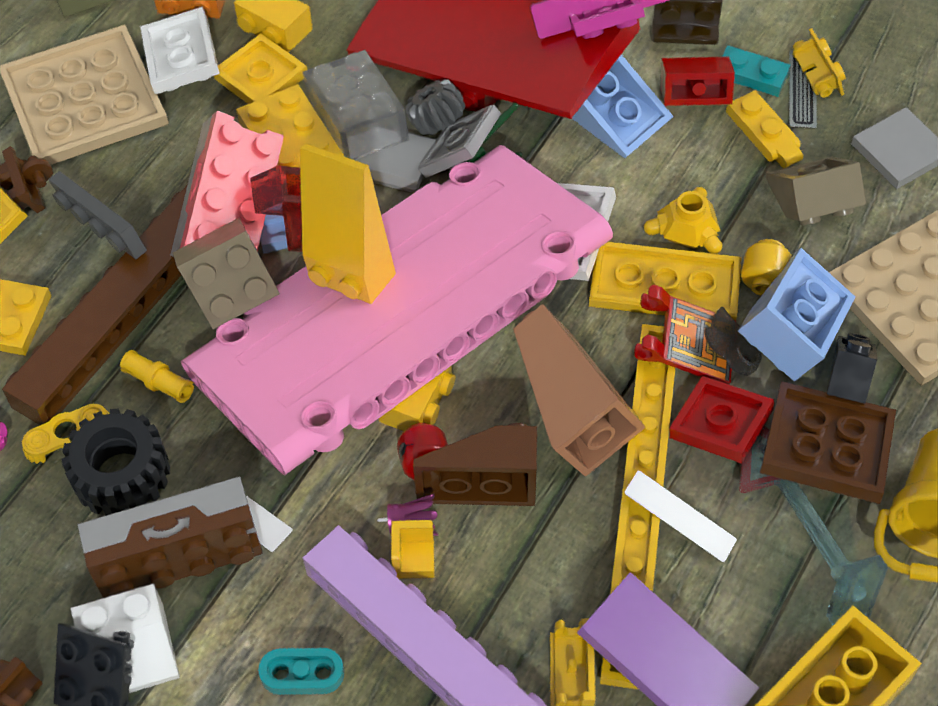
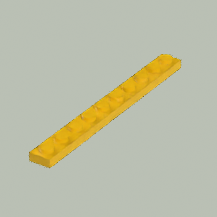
[600,324,675,690]

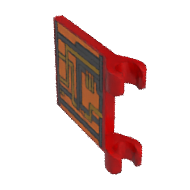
[634,285,736,384]

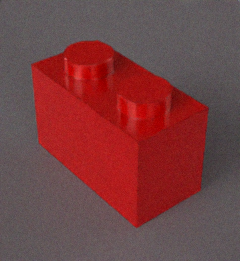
[660,57,735,106]

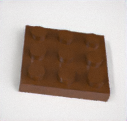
[760,381,896,504]

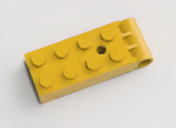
[236,84,345,230]

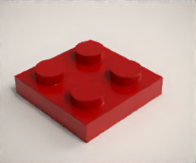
[669,376,774,464]

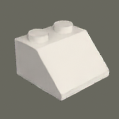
[71,584,180,693]

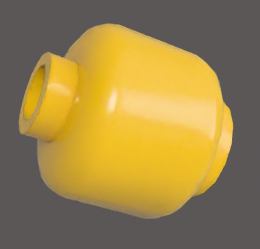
[741,239,792,296]

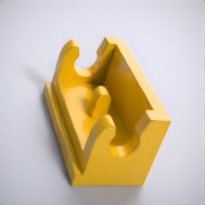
[550,618,595,706]

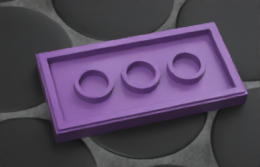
[577,572,759,706]

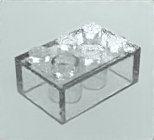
[303,50,409,160]

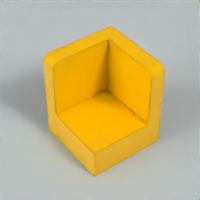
[391,520,435,579]

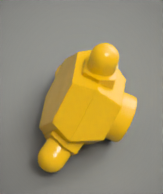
[644,187,722,254]

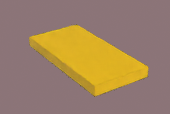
[589,242,742,320]

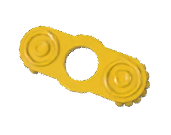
[22,404,110,464]

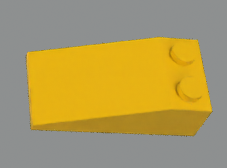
[300,143,396,304]

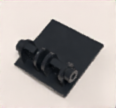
[53,623,134,706]

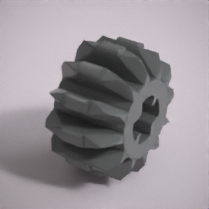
[405,80,466,135]

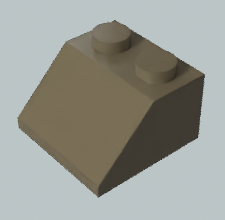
[766,157,866,225]

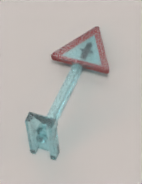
[739,426,888,626]

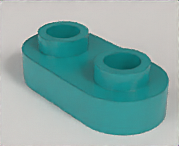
[258,648,345,695]

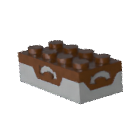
[78,477,263,598]

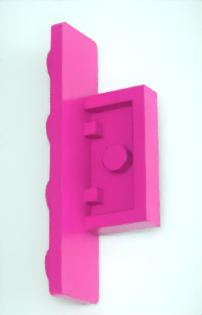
[530,0,669,39]

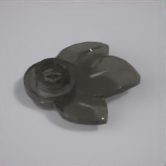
[704,307,762,376]

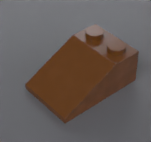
[413,423,537,506]

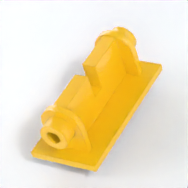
[792,28,846,98]

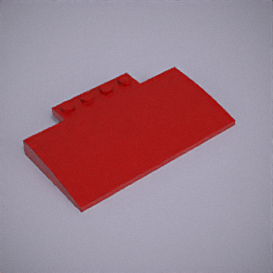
[347,0,640,119]

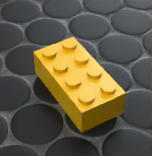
[755,606,922,706]

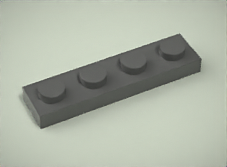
[48,171,147,259]

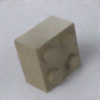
[173,218,280,329]

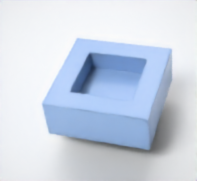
[260,209,299,254]

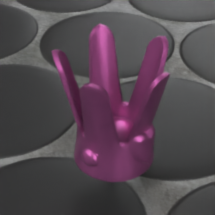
[377,494,438,536]

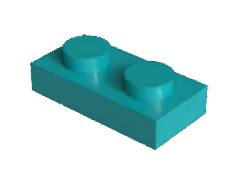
[722,45,791,97]

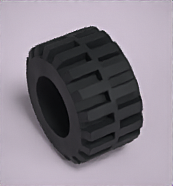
[62,408,170,516]

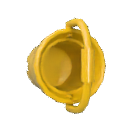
[874,429,938,583]

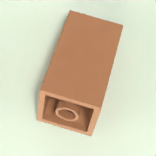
[513,304,646,477]

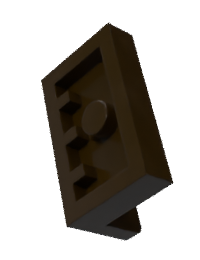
[652,0,723,45]

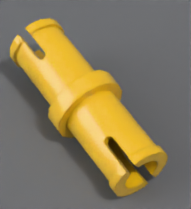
[120,350,194,403]

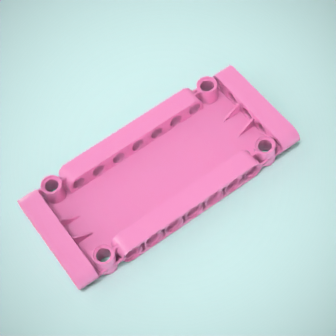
[181,145,613,475]

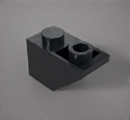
[827,333,878,404]

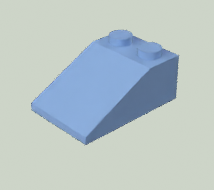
[572,54,674,158]
[738,248,855,381]

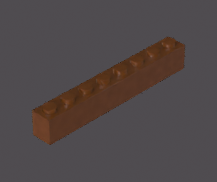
[2,184,188,425]

